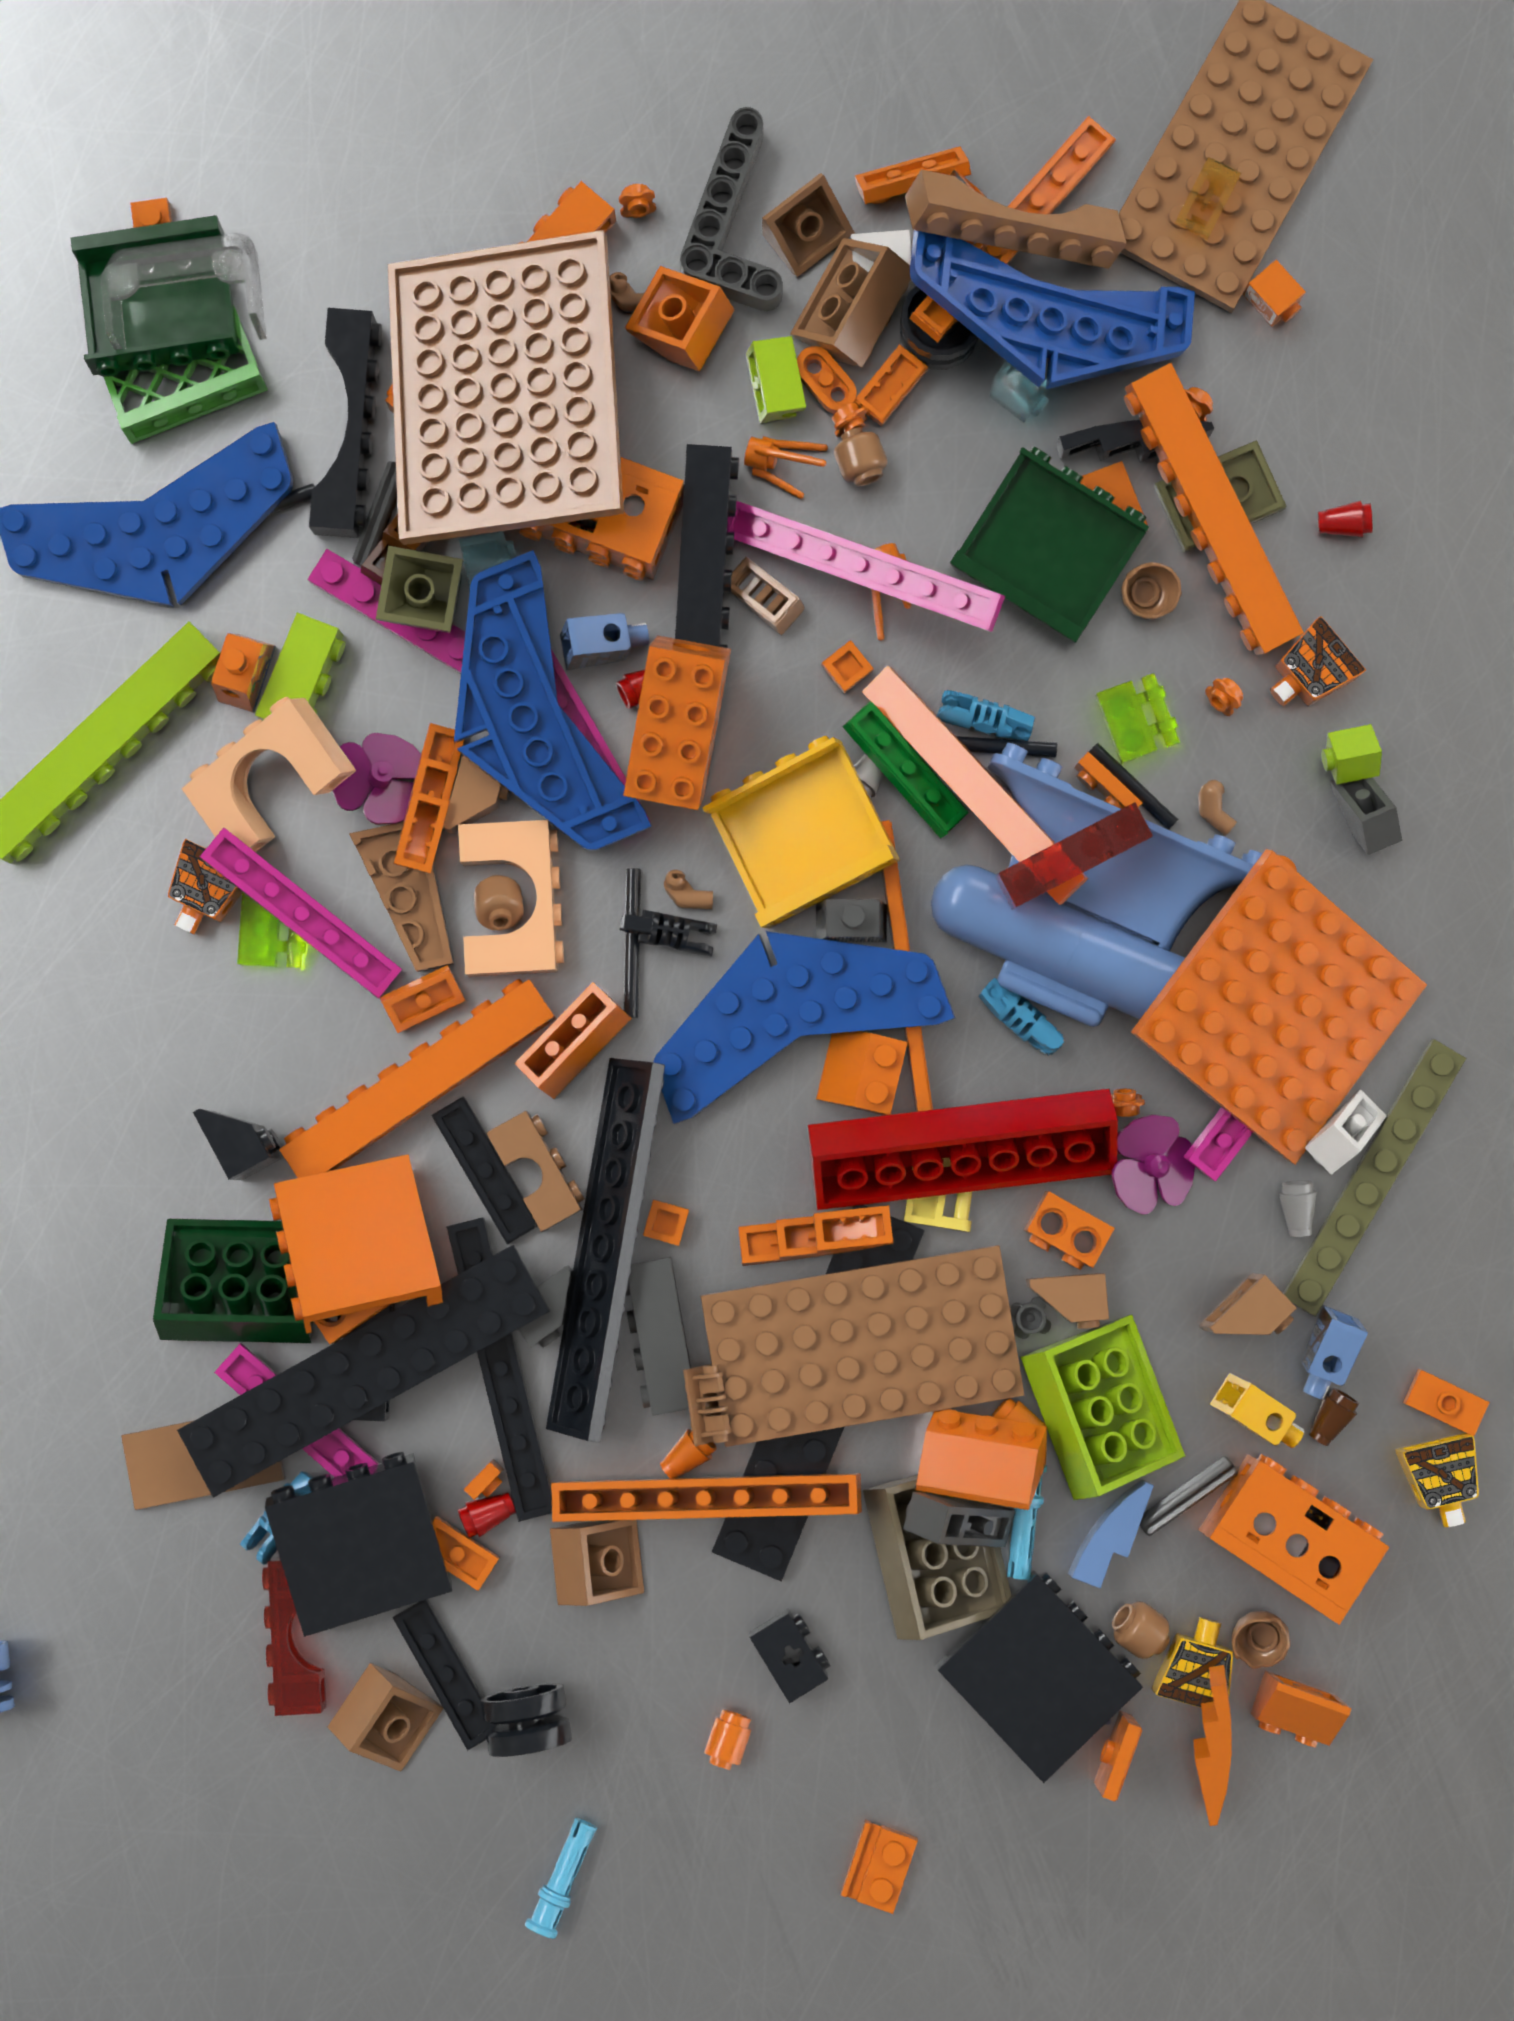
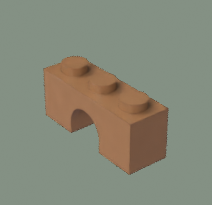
[487,1111,585,1232]

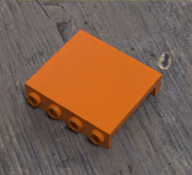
[269,1154,443,1334]

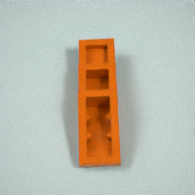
[393,723,464,874]
[738,1205,893,1266]
[1193,1665,1232,1826]

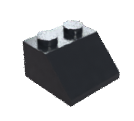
[193,1109,282,1180]

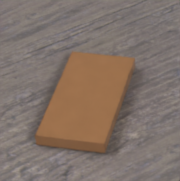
[121,1420,286,1510]

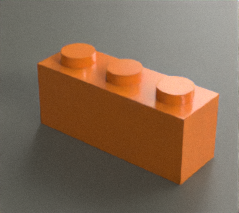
[514,982,632,1099]

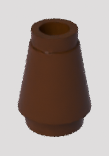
[1309,1387,1359,1446]

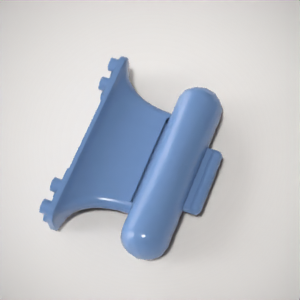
[931,743,1263,1027]

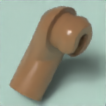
[1198,780,1237,836]

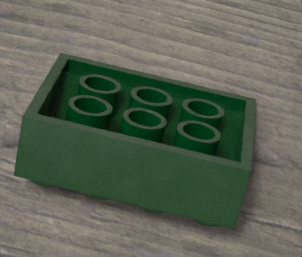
[153,1219,313,1343]

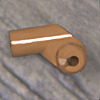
[610,272,644,312]
[664,869,713,909]

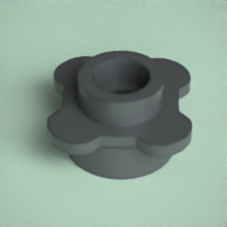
[1010,1297,1051,1339]

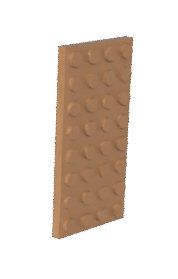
[1119,0,1373,313]
[700,1245,1025,1447]

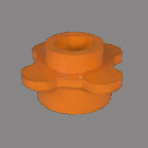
[619,184,656,218]
[1184,387,1213,421]
[832,402,868,437]
[1205,678,1243,716]
[1111,1088,1145,1117]

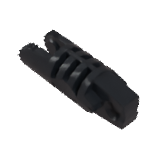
[619,910,717,957]

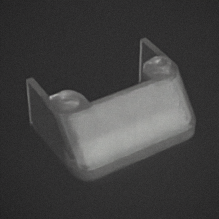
[101,233,267,350]

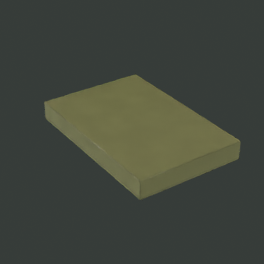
[1154,440,1287,553]

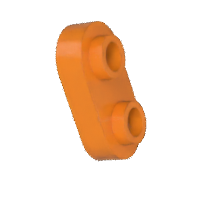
[797,346,857,414]

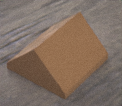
[762,173,855,277]

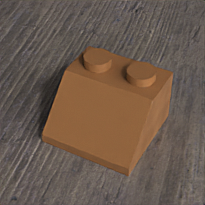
[1199,1273,1297,1335]
[550,1520,644,1606]
[327,1663,444,1772]

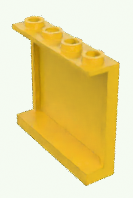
[702,736,900,929]

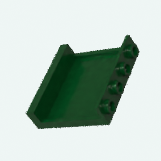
[70,215,239,377]
[950,446,1150,643]

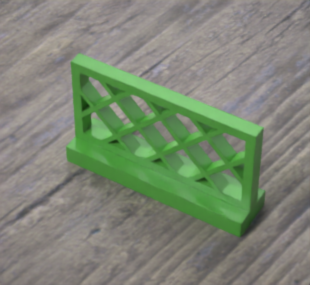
[104,305,268,444]

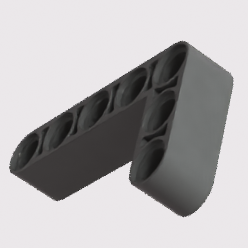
[680,107,783,311]

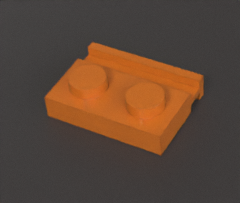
[840,1819,918,1914]

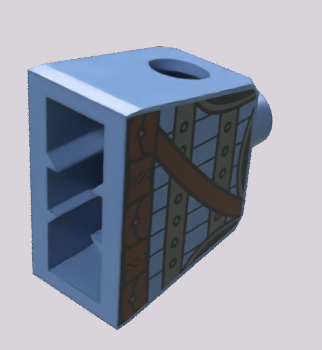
[560,613,649,671]
[1302,1305,1368,1400]

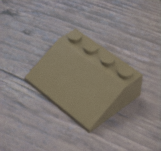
[863,1475,1012,1640]

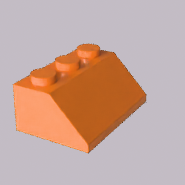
[916,1409,1047,1510]

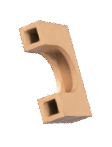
[182,697,356,852]
[458,820,564,977]

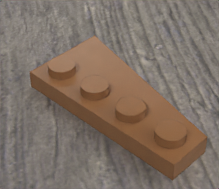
[349,822,454,972]

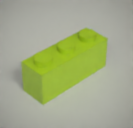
[255,612,346,721]

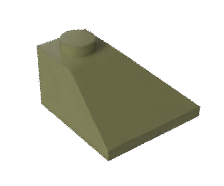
[376,546,463,633]

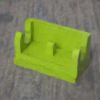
[746,336,806,424]

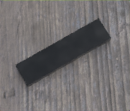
[431,1096,538,1244]
[392,1599,499,1751]

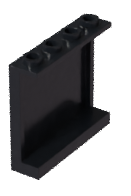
[265,1452,452,1637]
[936,1570,1143,1783]

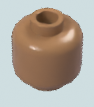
[834,428,887,487]
[473,875,524,931]
[1112,1601,1170,1659]

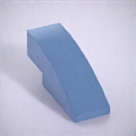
[1068,1480,1154,1589]

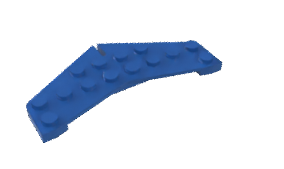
[910,230,1195,389]
[0,422,294,608]
[454,550,651,851]
[654,931,956,1124]

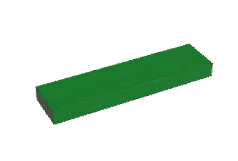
[842,701,969,839]

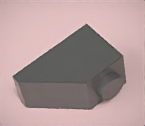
[1330,777,1402,855]
[518,1265,573,1348]

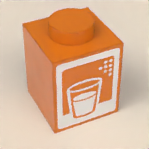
[1243,259,1306,327]

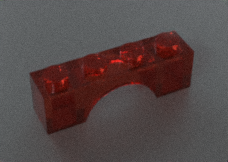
[995,802,1153,910]
[262,1557,327,1716]

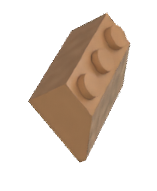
[790,238,911,368]

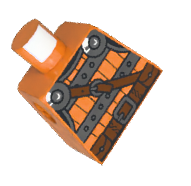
[1270,616,1366,706]
[168,839,243,935]

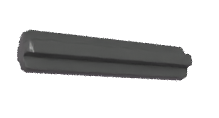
[352,461,397,566]
[1140,1456,1237,1536]

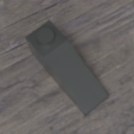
[903,1492,1015,1547]

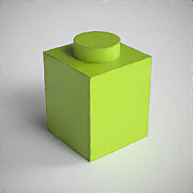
[1321,724,1382,785]

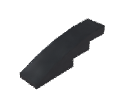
[1056,420,1214,463]

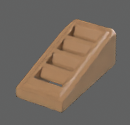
[730,557,805,635]

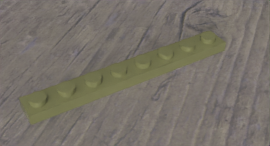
[1283,1039,1467,1317]

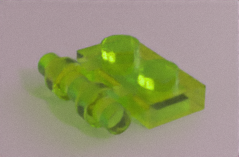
[1095,673,1181,764]
[237,892,307,968]

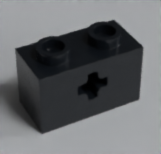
[749,1609,831,1704]

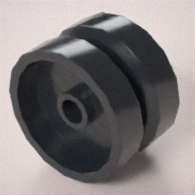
[900,286,979,370]
[481,1683,572,1757]

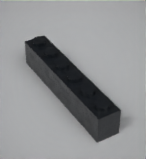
[675,444,739,648]

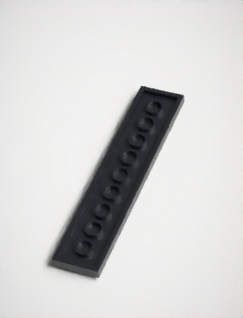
[546,1058,665,1443]
[712,1205,925,1582]
[177,1245,550,1498]

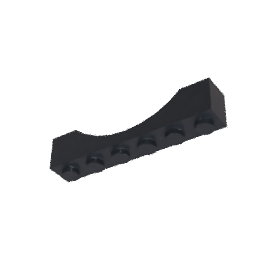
[309,308,382,538]

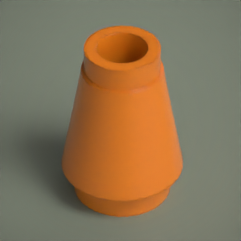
[660,1429,717,1478]

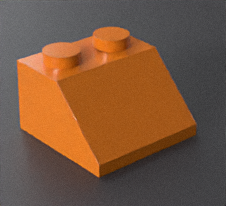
[625,266,735,372]
[816,1031,908,1116]
[1250,1670,1352,1748]

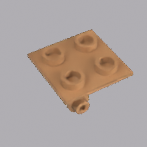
[683,1364,732,1446]

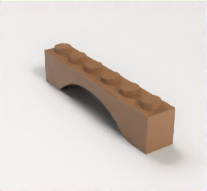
[905,169,1127,269]

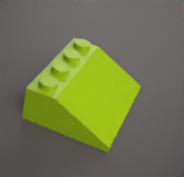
[1020,1314,1186,1500]

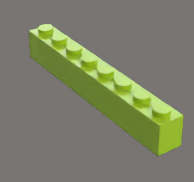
[0,621,220,864]

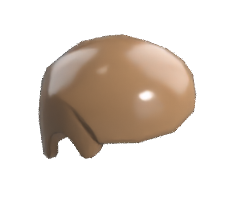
[1121,562,1182,620]
[1232,1611,1291,1669]

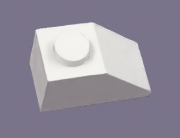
[1305,1089,1387,1175]

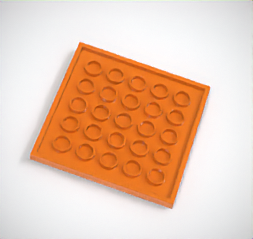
[1131,849,1427,1165]

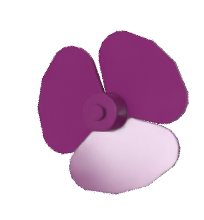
[332,733,421,825]
[1112,1114,1195,1215]

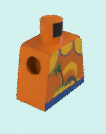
[211,633,276,713]

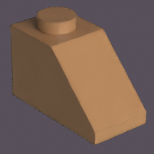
[443,755,510,834]
[1026,1273,1109,1329]

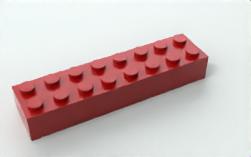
[808,1088,1118,1210]

